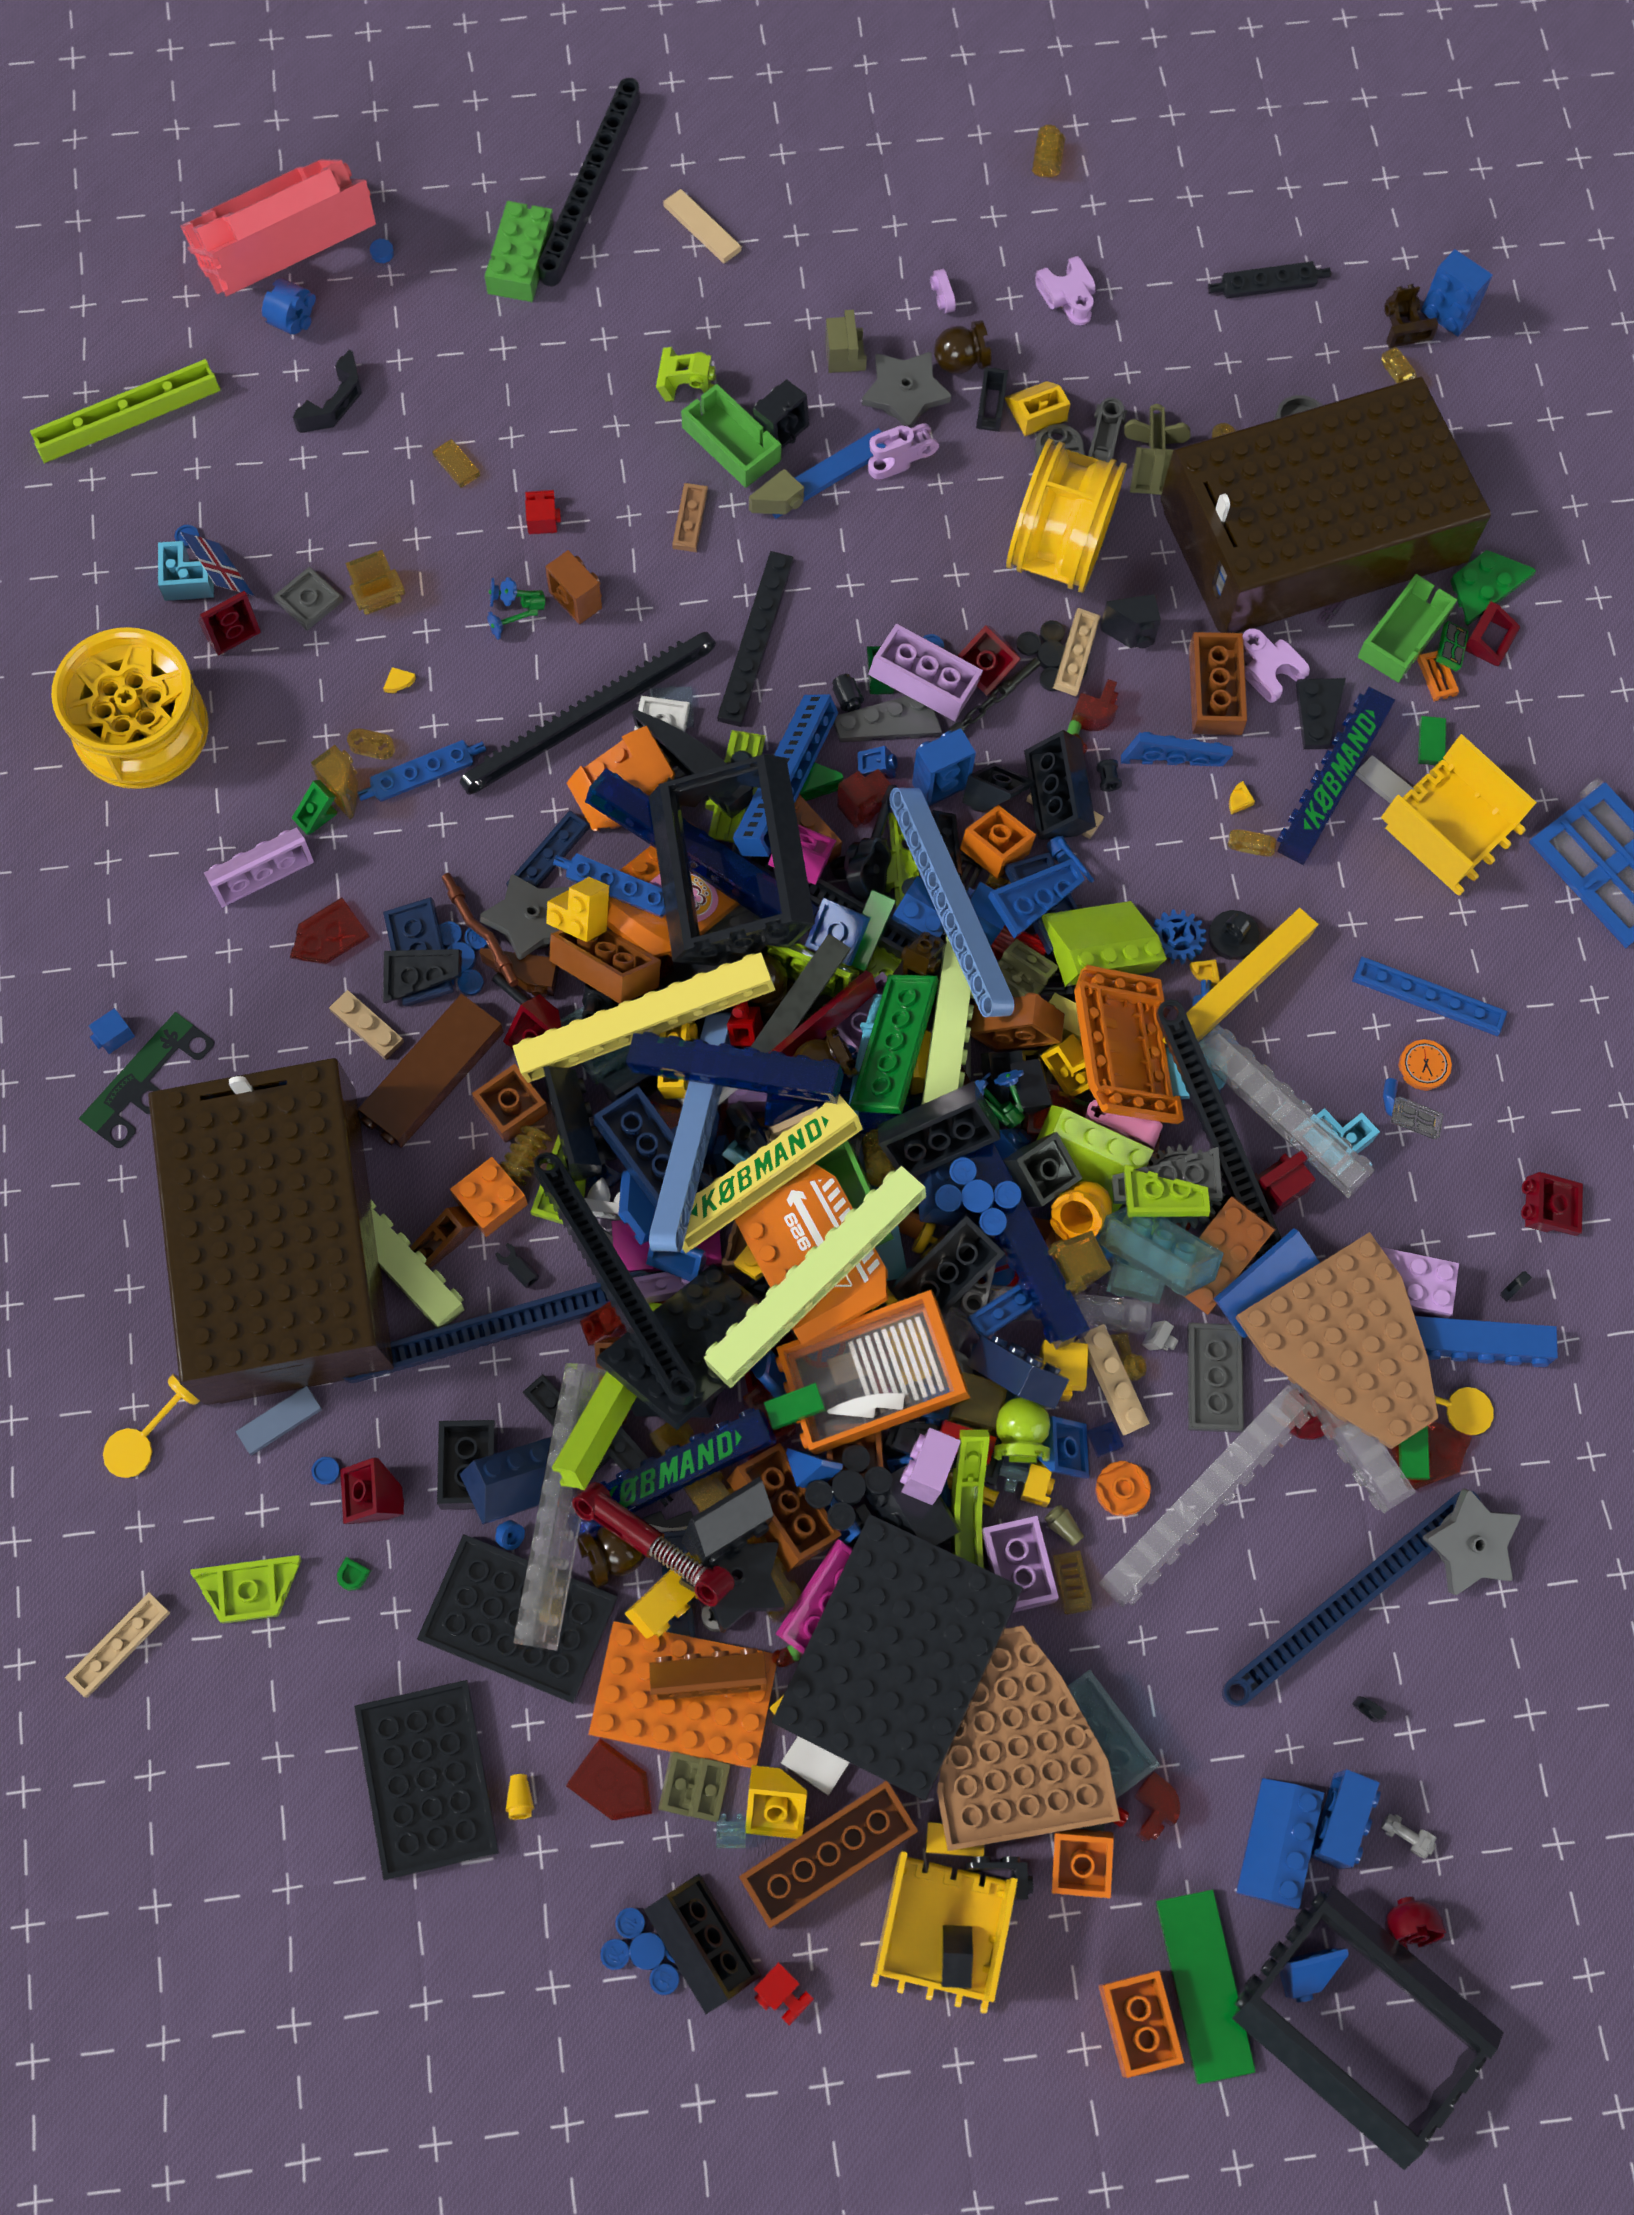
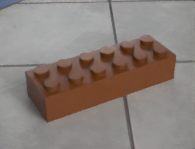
[739,1781,918,1929]

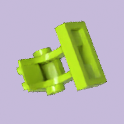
[656,347,716,402]

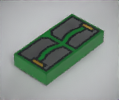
[1436,621,1469,671]

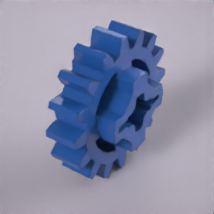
[1152,909,1206,964]

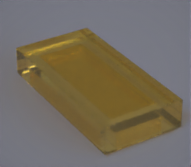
[432,439,480,488]

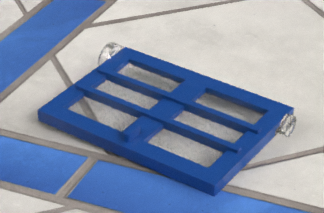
[1529,777,1634,948]

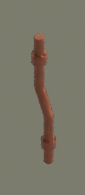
[442,873,519,987]

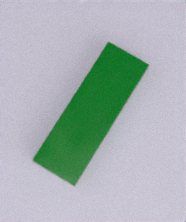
[849,975,939,1114]
[1155,1890,1255,2084]

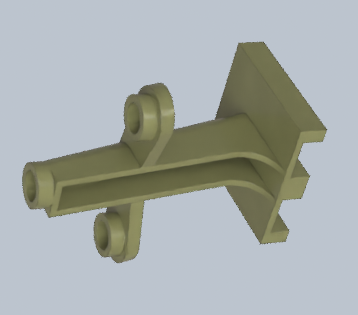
[1124,404,1191,495]

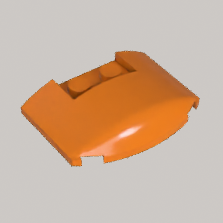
[567,726,675,832]

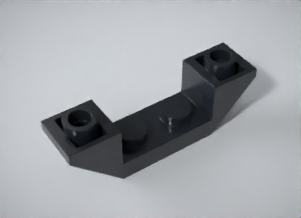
[293,350,362,433]

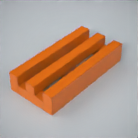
[1417,651,1459,701]

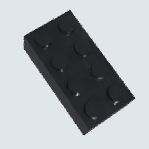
[878,1082,1000,1177]

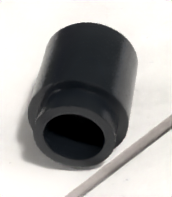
[832,674,864,712]

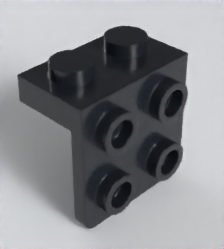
[965,1856,1033,1901]

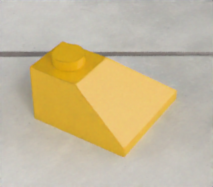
[745,1765,807,1839]

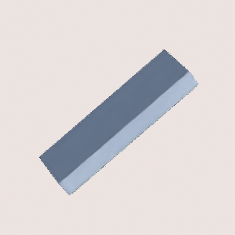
[235,1386,322,1456]

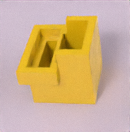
[1039,1340,1088,1402]

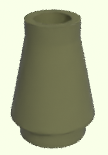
[1044,1504,1084,1546]

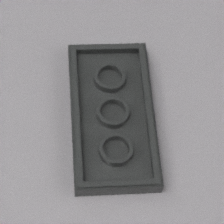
[1187,1322,1244,1433]

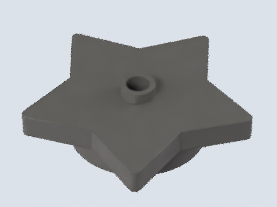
[862,352,951,428]
[480,874,569,960]
[1423,1489,1521,1595]

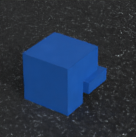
[966,882,1005,946]

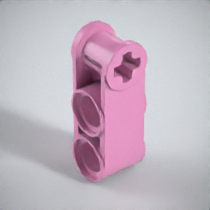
[1085,1100,1163,1150]

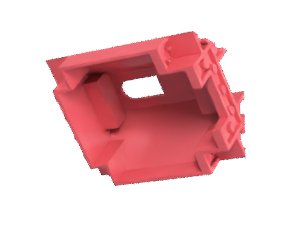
[180,159,376,297]

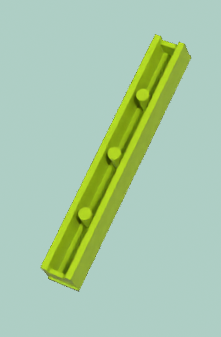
[30,359,221,463]
[551,1303,661,1490]

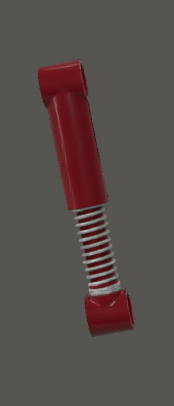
[572,1482,734,1607]

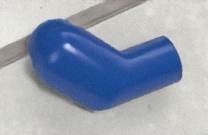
[1383,1078,1402,1117]

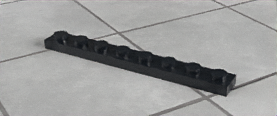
[717,551,793,727]

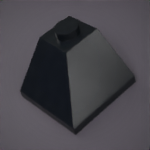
[962,763,1036,812]

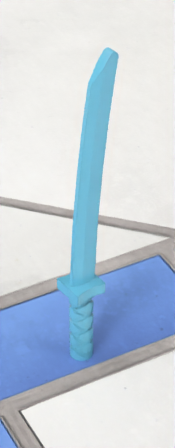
[849,994,882,1116]

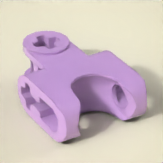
[1035,256,1096,326]
[868,423,939,480]
[1243,629,1310,703]

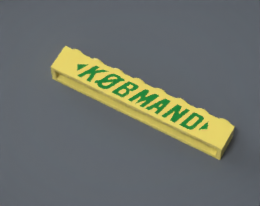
[682,1094,863,1253]

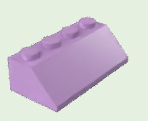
[204,828,314,908]

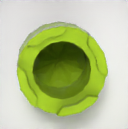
[994,1397,1050,1463]

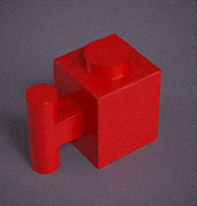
[525,490,561,534]
[727,1000,764,1046]
[754,1962,814,2026]

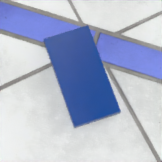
[1214,1228,1320,1338]

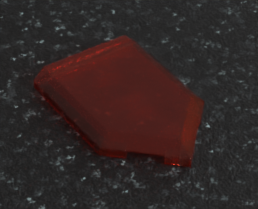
[290,897,370,964]
[1387,1422,1472,1492]
[566,1738,652,1821]

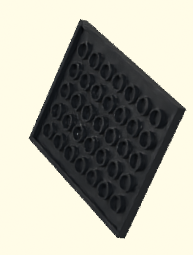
[771,1514,1023,1801]

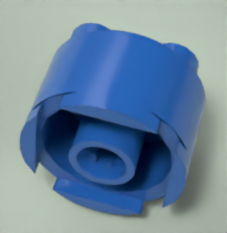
[262,278,316,335]

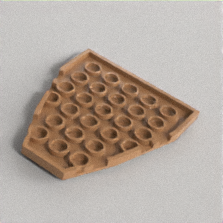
[1235,1232,1438,1449]
[937,1626,1120,1851]

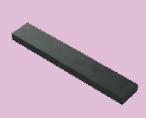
[739,934,851,1075]

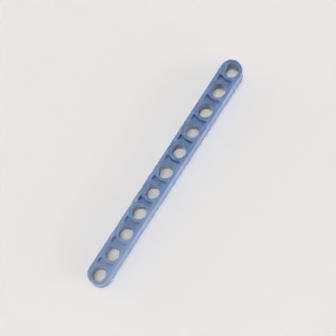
[890,788,1014,1017]
[649,1012,733,1252]

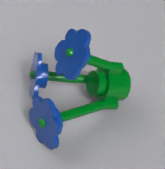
[487,577,545,640]
[975,1069,1025,1129]

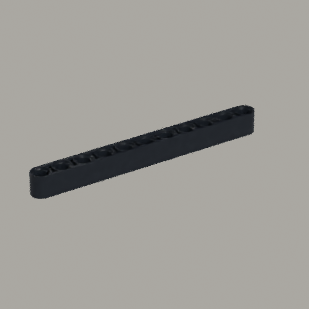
[539,77,640,287]

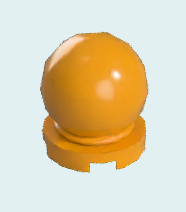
[1050,1180,1113,1244]

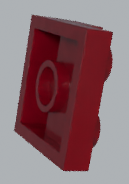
[1521,1172,1583,1236]

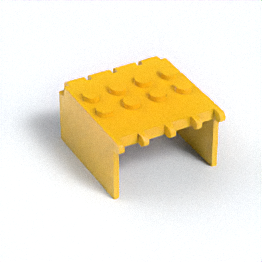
[1381,734,1537,895]
[871,1852,1018,2014]

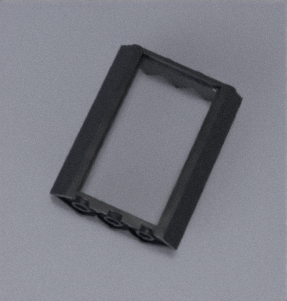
[649,754,815,967]
[1232,1886,1504,2170]

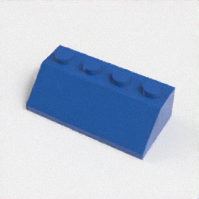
[1236,1778,1324,1910]

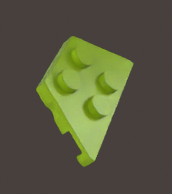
[191,1555,301,1624]

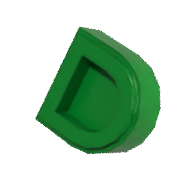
[337,1557,371,1591]

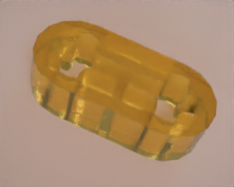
[1381,347,1417,383]
[347,728,395,760]
[1228,829,1277,856]

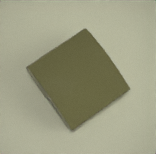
[997,939,1059,997]
[658,1752,730,1823]

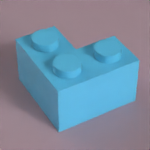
[158,541,214,601]
[1299,1108,1380,1172]

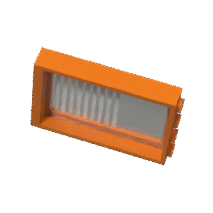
[775,1290,971,1455]

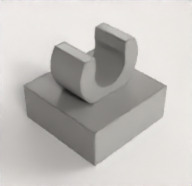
[1141,1320,1178,1351]

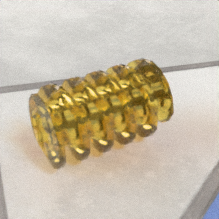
[1032,124,1065,178]
[499,1126,552,1186]
[862,1129,896,1187]

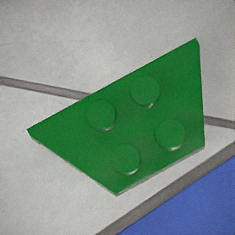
[1450,550,1536,626]

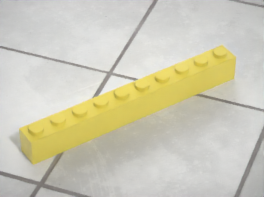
[513,953,775,1083]

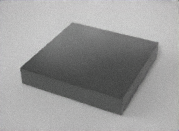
[273,566,344,631]

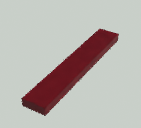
[752,970,878,1088]

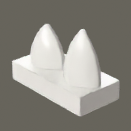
[584,1178,622,1220]

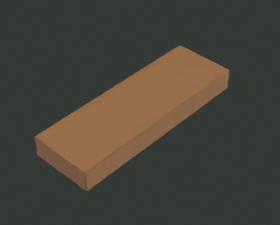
[672,483,708,552]

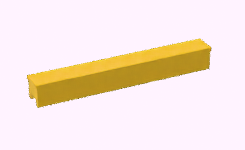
[1162,908,1319,1044]

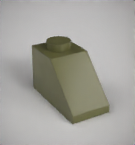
[749,469,804,514]

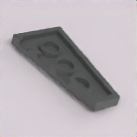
[833,696,942,742]
[1112,1147,1222,1204]

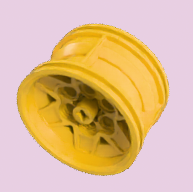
[1006,438,1127,593]
[51,627,209,789]

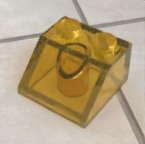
[311,745,358,819]

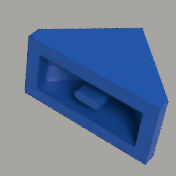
[786,1448,843,1488]

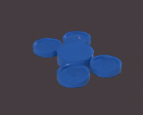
[440,921,488,996]
[935,1157,1022,1236]
[600,1908,679,1995]

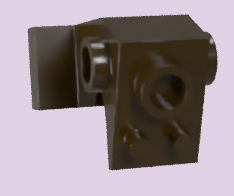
[1384,284,1439,348]
[892,932,947,1002]

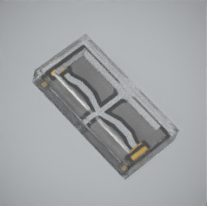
[1391,1097,1443,1140]

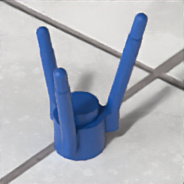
[1046,836,1094,883]

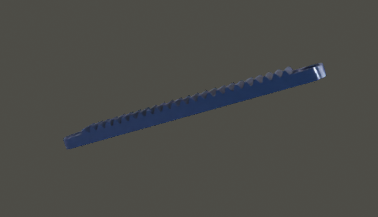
[343,1270,650,1383]
[1222,1490,1480,1707]

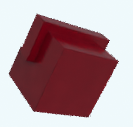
[1255,1150,1316,1215]

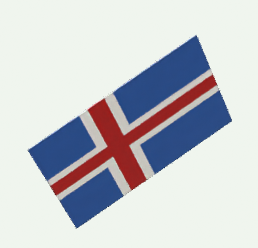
[180,532,254,596]

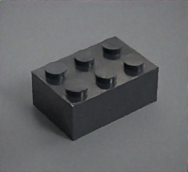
[437,1420,498,1510]

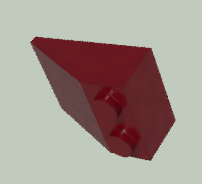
[198,591,261,656]

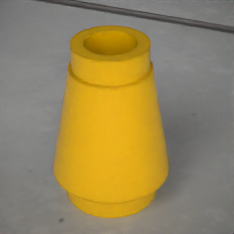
[505,1774,534,1820]

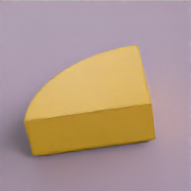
[383,667,416,693]
[1229,781,1255,814]
[1190,960,1220,986]

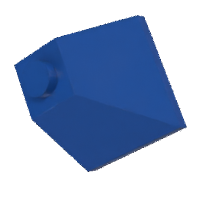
[1037,1416,1089,1479]
[1280,1947,1349,2003]

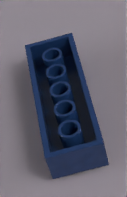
[594,1086,710,1209]

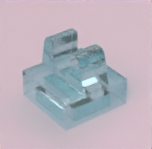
[999,1462,1029,1493]
[716,1814,746,1848]

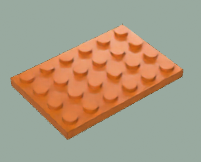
[588,1621,779,1768]

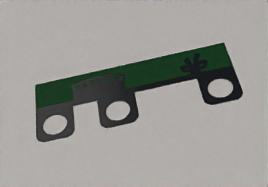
[78,1012,214,1148]

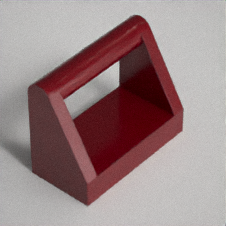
[1465,601,1520,666]

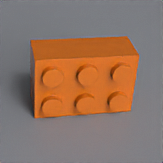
[1098,1971,1184,2078]

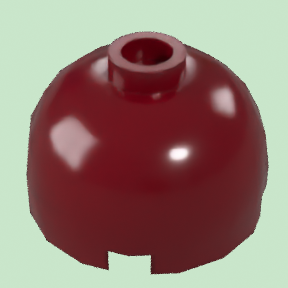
[1385,1897,1446,1950]

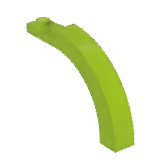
[951,1430,990,1568]

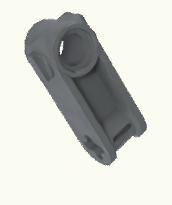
[1089,397,1127,463]

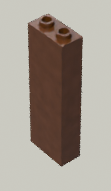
[358,993,504,1148]

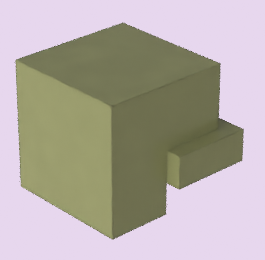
[825,309,867,373]

